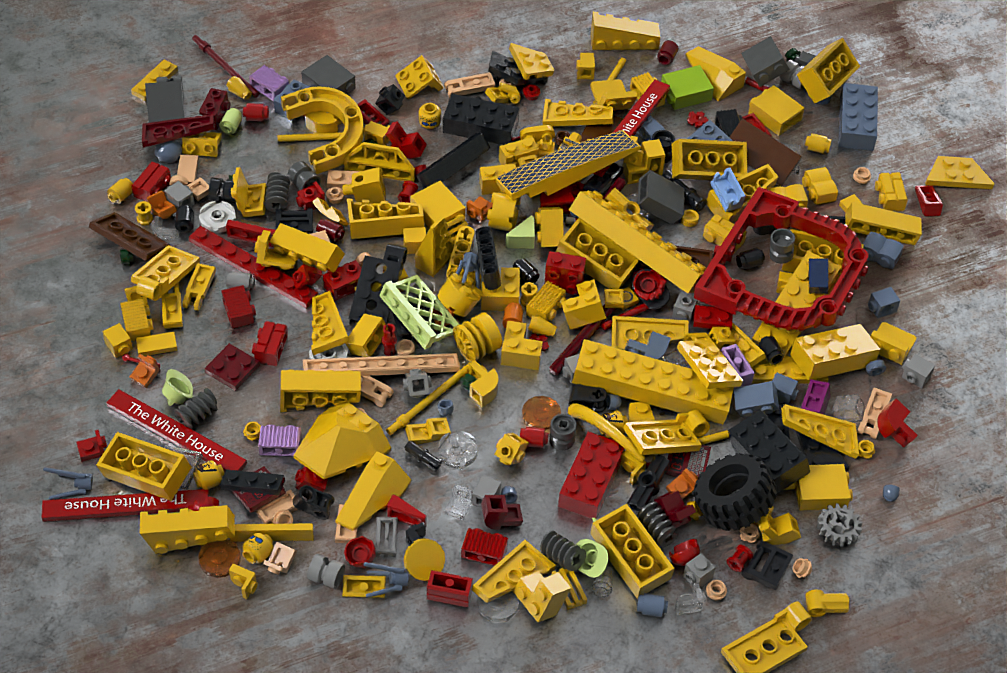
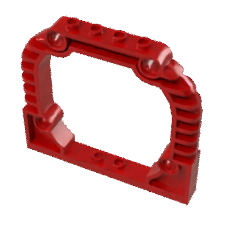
[694,187,869,331]

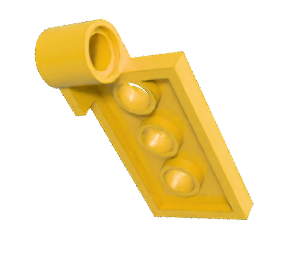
[131,245,200,301]
[677,332,743,389]
[623,409,710,455]
[721,601,812,673]

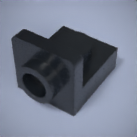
[406,522,426,546]

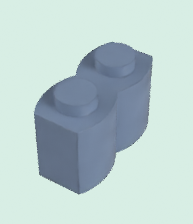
[863,232,904,269]

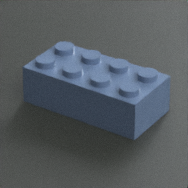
[838,83,878,151]

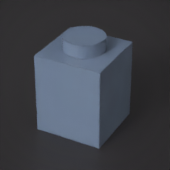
[772,373,799,405]

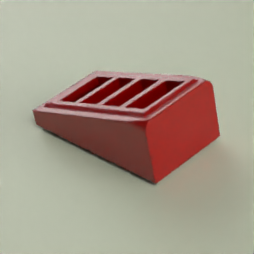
[357,99,390,126]
[915,185,943,216]
[387,494,427,527]

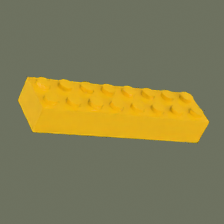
[569,190,706,294]
[572,339,734,425]

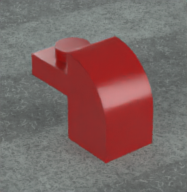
[385,121,427,159]
[877,398,917,447]

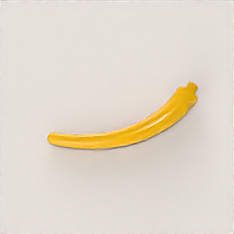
[568,403,645,462]

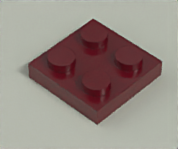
[204,343,260,391]

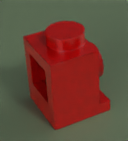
[296,181,325,210]

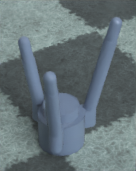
[456,252,480,289]
[43,467,93,500]
[363,562,409,598]

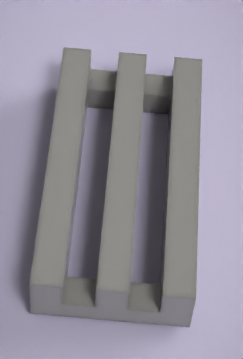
[375,517,398,557]

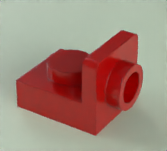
[292,264,323,290]
[76,429,107,462]

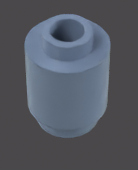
[637,593,668,617]

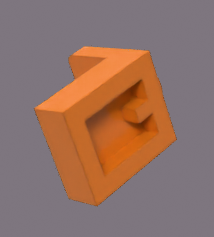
[466,196,493,222]
[129,354,160,388]
[665,468,699,500]

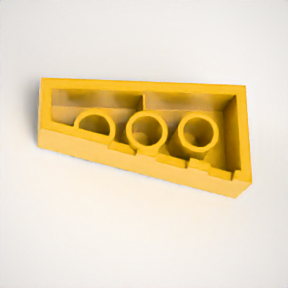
[347,199,424,239]

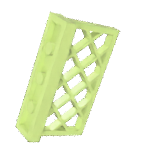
[379,275,459,349]

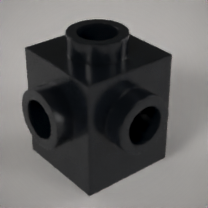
[375,84,405,115]

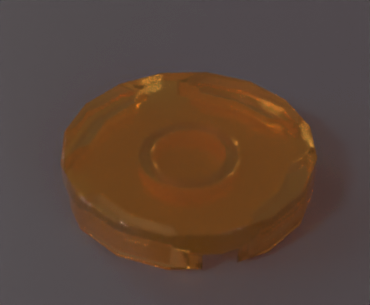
[522,396,561,431]
[199,539,241,578]

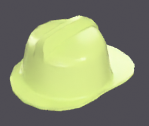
[162,369,193,406]
[576,539,608,578]

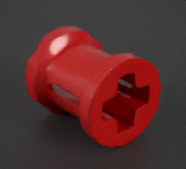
[398,181,418,203]
[726,544,753,572]

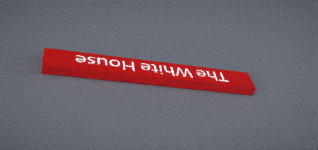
[593,79,670,177]
[106,389,247,472]
[42,489,209,522]

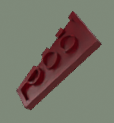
[141,114,215,148]

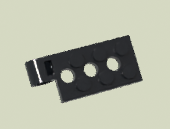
[348,243,408,325]

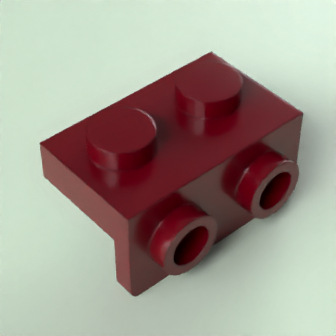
[199,88,231,130]

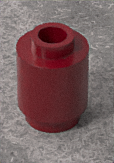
[657,40,679,65]
[316,219,345,242]

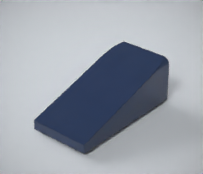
[809,258,828,294]

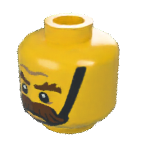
[599,410,628,438]
[193,460,224,490]

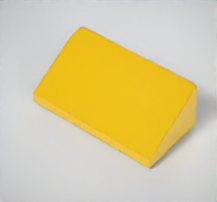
[342,575,386,598]

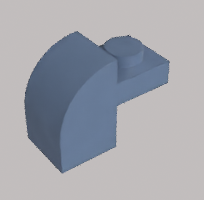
[624,331,671,360]

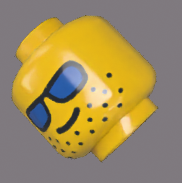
[418,103,441,129]
[242,533,274,564]

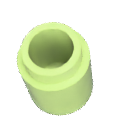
[219,108,242,134]

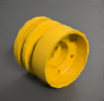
[453,312,503,362]

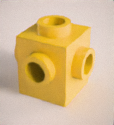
[494,433,529,465]

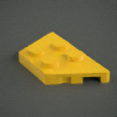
[509,43,554,80]
[925,156,994,189]

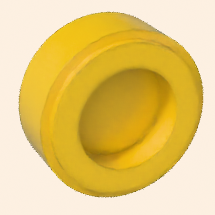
[680,209,699,227]

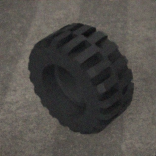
[694,453,777,531]

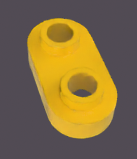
[519,125,555,143]

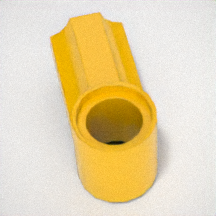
[604,188,640,216]
[805,589,849,617]

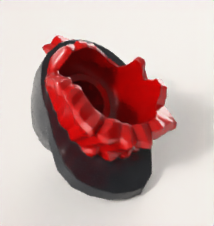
[632,269,670,310]

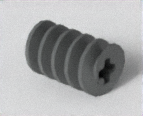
[264,172,290,212]
[173,388,218,429]
[637,502,678,548]
[540,530,586,571]

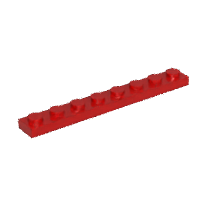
[189,226,318,309]

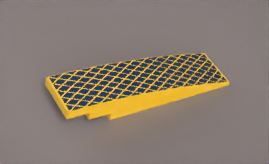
[495,130,641,200]

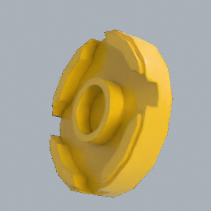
[404,538,445,581]

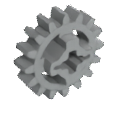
[817,504,862,547]

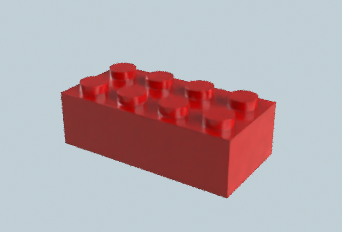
[558,431,625,519]

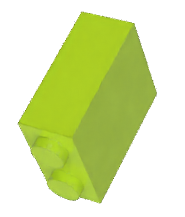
[661,65,714,110]

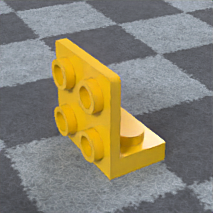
[395,55,444,99]

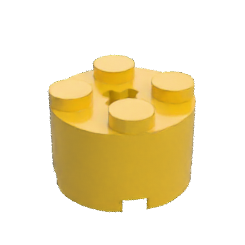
[487,192,520,232]
[437,273,484,317]

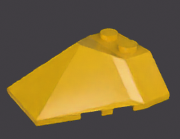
[293,402,391,479]

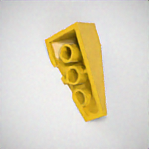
[685,46,746,102]
[414,216,455,277]
[335,451,411,531]

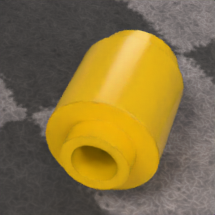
[805,133,832,154]
[107,178,133,204]

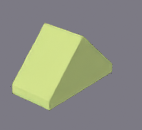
[505,215,535,249]

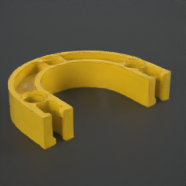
[281,86,364,174]

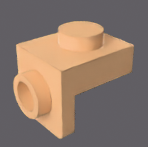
[263,542,297,575]

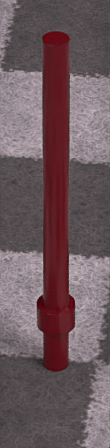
[192,35,260,98]

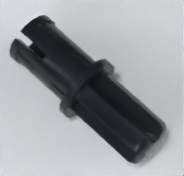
[404,441,442,472]

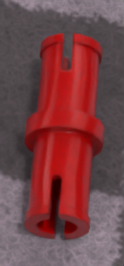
[382,323,397,356]

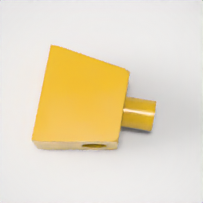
[342,167,386,204]

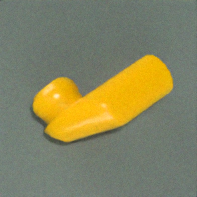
[499,82,521,104]

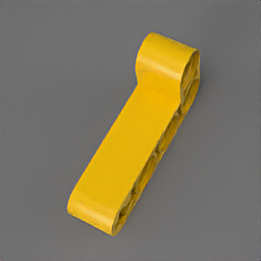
[446,226,482,290]

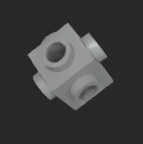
[403,369,432,398]

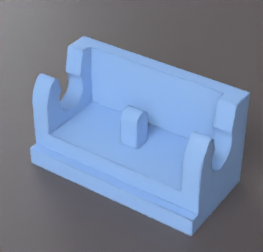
[710,168,746,212]

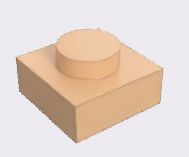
[187,177,209,201]

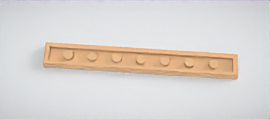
[302,353,460,376]

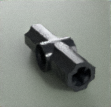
[627,454,671,513]

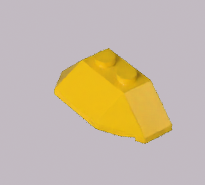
[344,142,415,182]

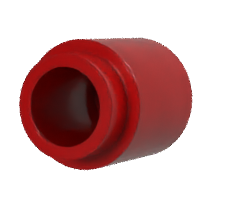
[243,103,269,122]
[520,426,549,448]

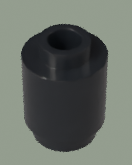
[175,205,194,233]
[736,247,765,270]
[513,258,540,283]
[758,336,784,365]

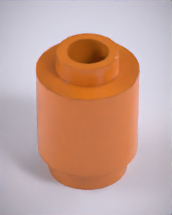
[502,302,523,328]

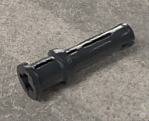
[662,169,707,212]

